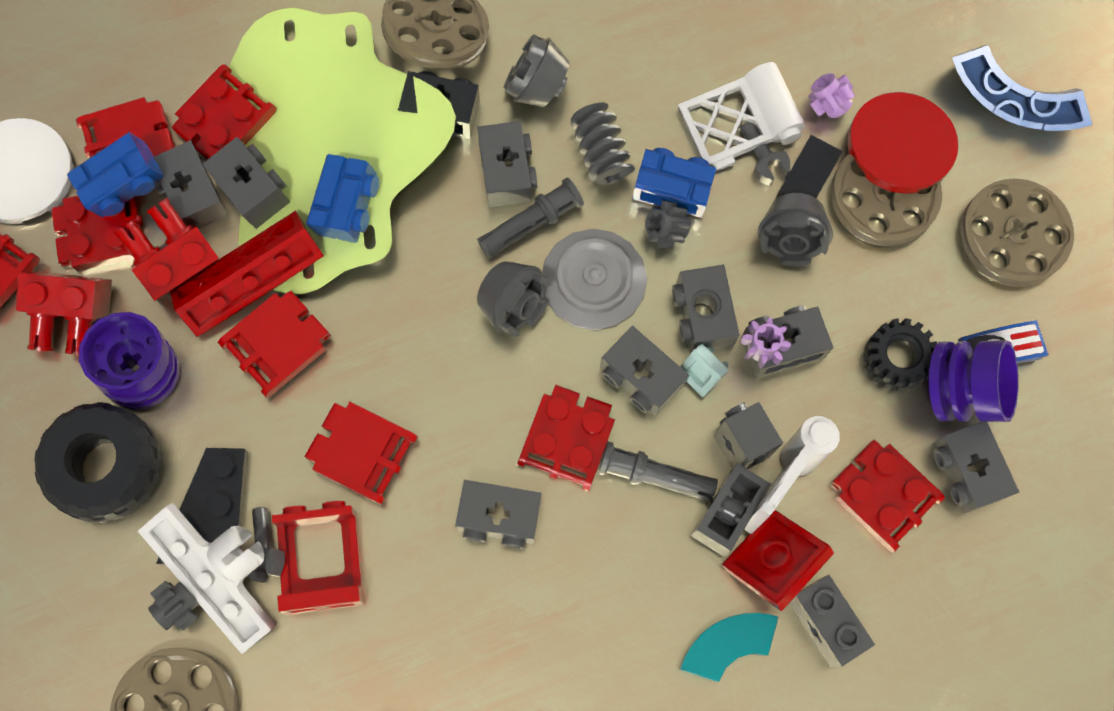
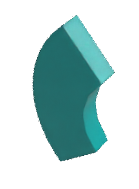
[679,613,779,682]

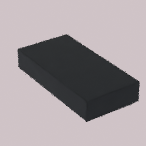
[776,135,843,198]

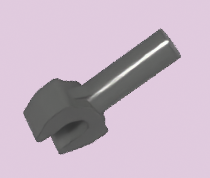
[740,122,790,186]
[248,507,285,583]

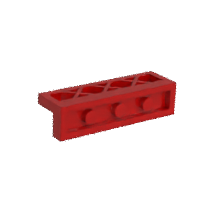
[170,210,324,337]

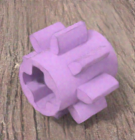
[808,73,855,118]
[740,317,791,368]

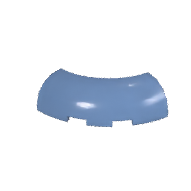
[952,45,1093,131]

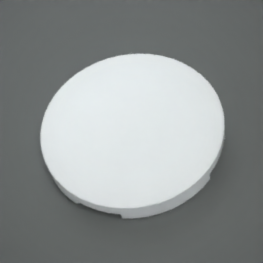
[0,118,74,224]

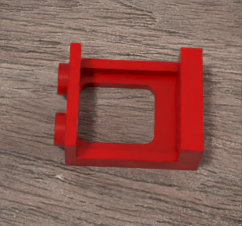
[271,501,365,615]

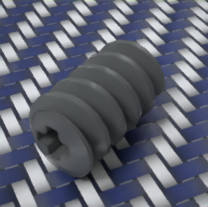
[571,102,635,185]

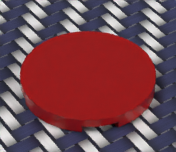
[847,92,958,194]

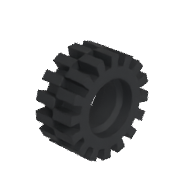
[863,318,937,391]

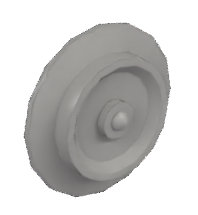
[542,229,647,330]

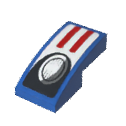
[958,320,1049,363]

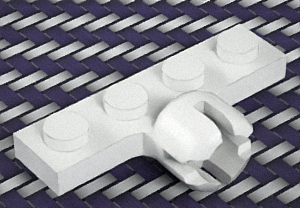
[138,503,276,654]

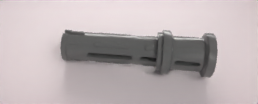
[477,177,584,259]
[598,441,718,503]

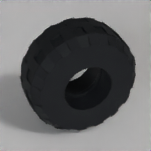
[34,402,162,523]

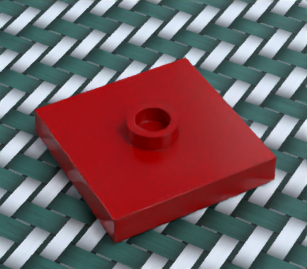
[722,510,834,612]

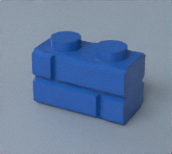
[67,132,164,218]
[632,148,717,218]
[306,154,379,243]

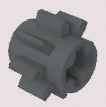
[645,201,691,249]
[148,580,199,631]

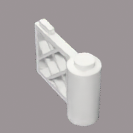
[678,62,805,172]
[744,416,840,534]

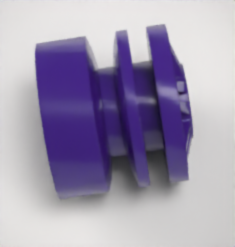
[79,312,180,410]
[929,340,1019,422]

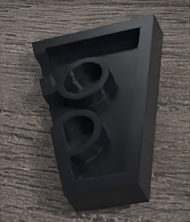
[156,448,248,566]

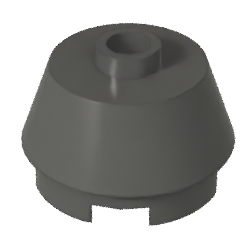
[503,34,570,107]
[758,193,833,266]
[477,261,551,337]

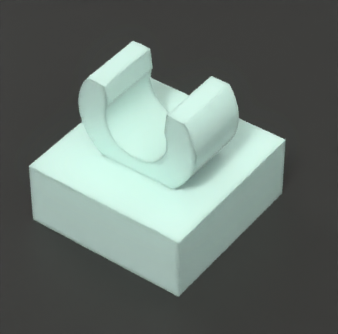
[680,344,729,398]

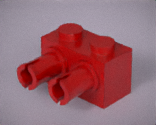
[113,198,219,301]
[16,271,112,355]

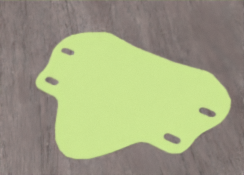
[229,8,456,294]

